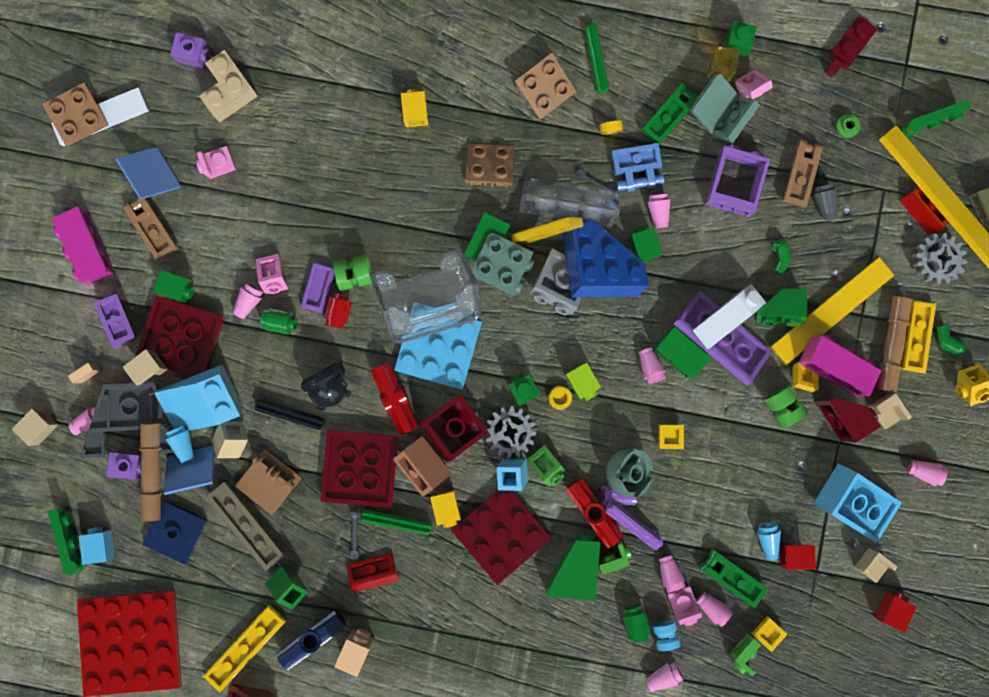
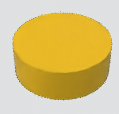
[599,120,623,135]
[548,386,572,410]

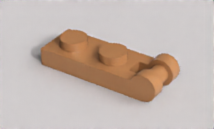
[782,139,823,208]
[122,196,178,261]

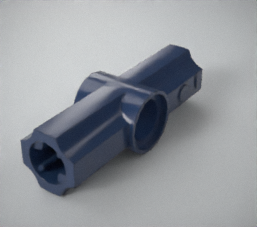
[276,609,347,671]

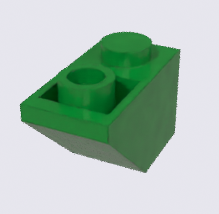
[756,289,807,327]

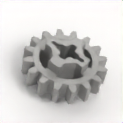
[912,233,968,285]
[486,406,536,458]

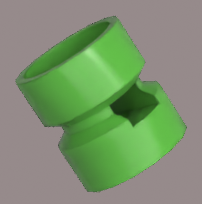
[333,254,373,291]
[764,384,808,429]

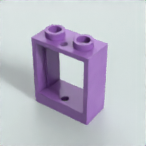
[705,145,770,217]

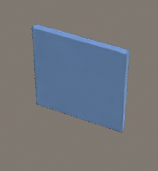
[115,147,181,200]
[164,445,214,495]

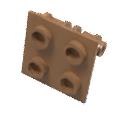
[515,52,576,120]
[42,82,109,147]
[465,143,514,188]
[235,449,302,516]

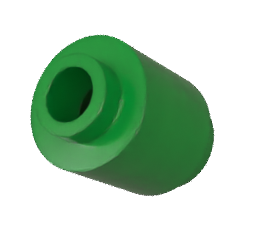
[260,308,298,335]
[623,605,652,643]

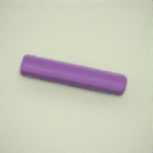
[605,501,663,550]

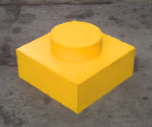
[792,362,819,392]
[658,425,684,449]
[751,616,787,652]

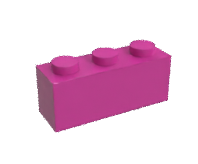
[51,206,115,286]
[799,335,881,397]

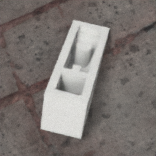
[693,284,766,349]

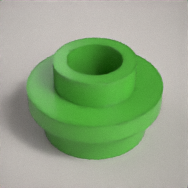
[836,114,860,138]

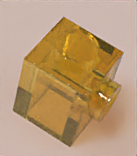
[707,46,740,82]

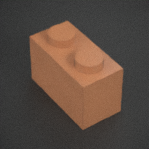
[393,436,452,497]

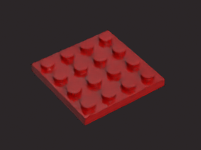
[77,590,182,697]

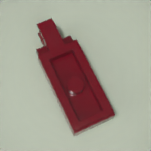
[825,15,878,78]

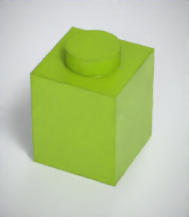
[565,363,601,401]

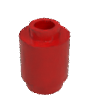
[324,293,352,329]

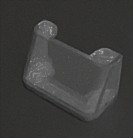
[369,249,482,344]

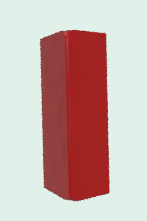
[900,186,949,236]
[346,552,399,592]

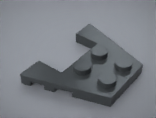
[81,382,174,459]

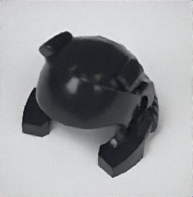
[301,362,351,411]

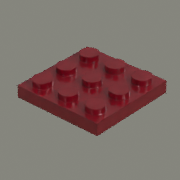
[135,295,225,379]
[320,430,399,508]
[451,490,552,586]

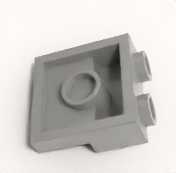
[530,248,582,315]

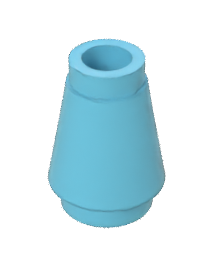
[165,426,195,463]
[757,522,781,560]

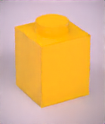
[401,89,429,127]
[430,489,461,528]

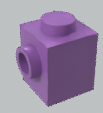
[170,32,211,69]
[106,451,141,479]

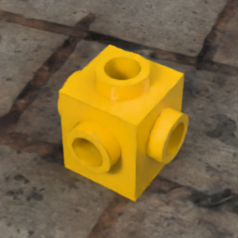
[955,363,989,406]

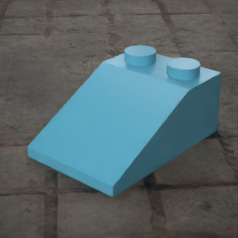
[154,365,242,431]
[813,463,902,543]

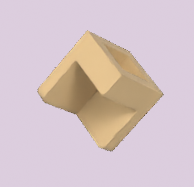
[123,349,168,385]
[868,393,911,429]
[12,408,59,446]
[212,421,248,458]
[854,548,897,583]

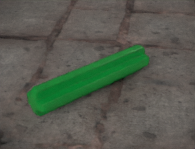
[584,24,609,94]
[361,509,432,535]

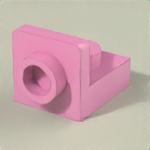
[735,69,773,100]
[196,146,237,179]
[255,254,288,294]
[667,585,702,626]

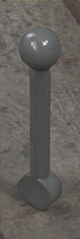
[576,169,620,198]
[350,509,360,559]

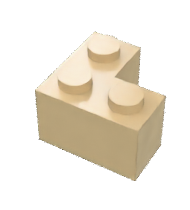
[199,50,257,122]

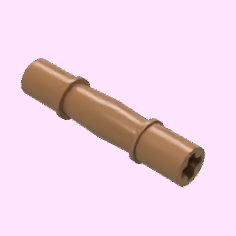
[877,296,912,393]
[139,422,162,521]

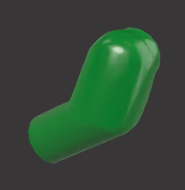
[772,239,792,276]
[936,325,966,355]

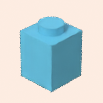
[497,458,528,491]
[79,527,115,565]

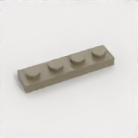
[206,481,286,571]

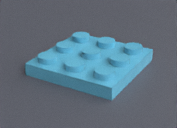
[394,303,482,390]

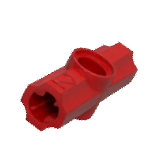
[370,362,418,436]
[565,477,624,549]

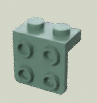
[691,73,760,143]
[471,233,535,298]

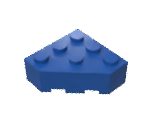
[562,220,649,297]

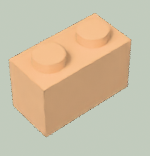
[334,628,375,677]

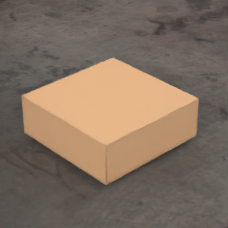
[68,363,102,383]

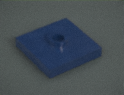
[142,500,208,564]

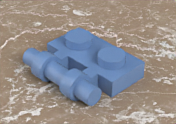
[611,143,664,192]

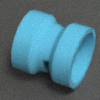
[652,620,681,651]

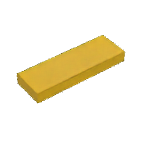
[511,217,584,244]
[900,300,936,374]

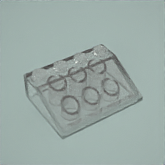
[519,178,620,228]

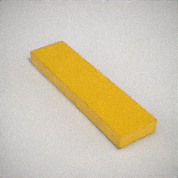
[202,604,287,693]

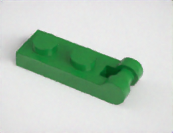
[641,81,700,145]
[900,99,972,138]
[48,506,86,575]
[698,549,768,608]

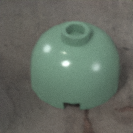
[606,448,653,497]

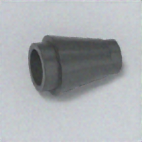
[813,183,837,219]

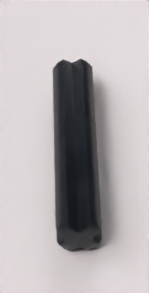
[255,399,325,430]

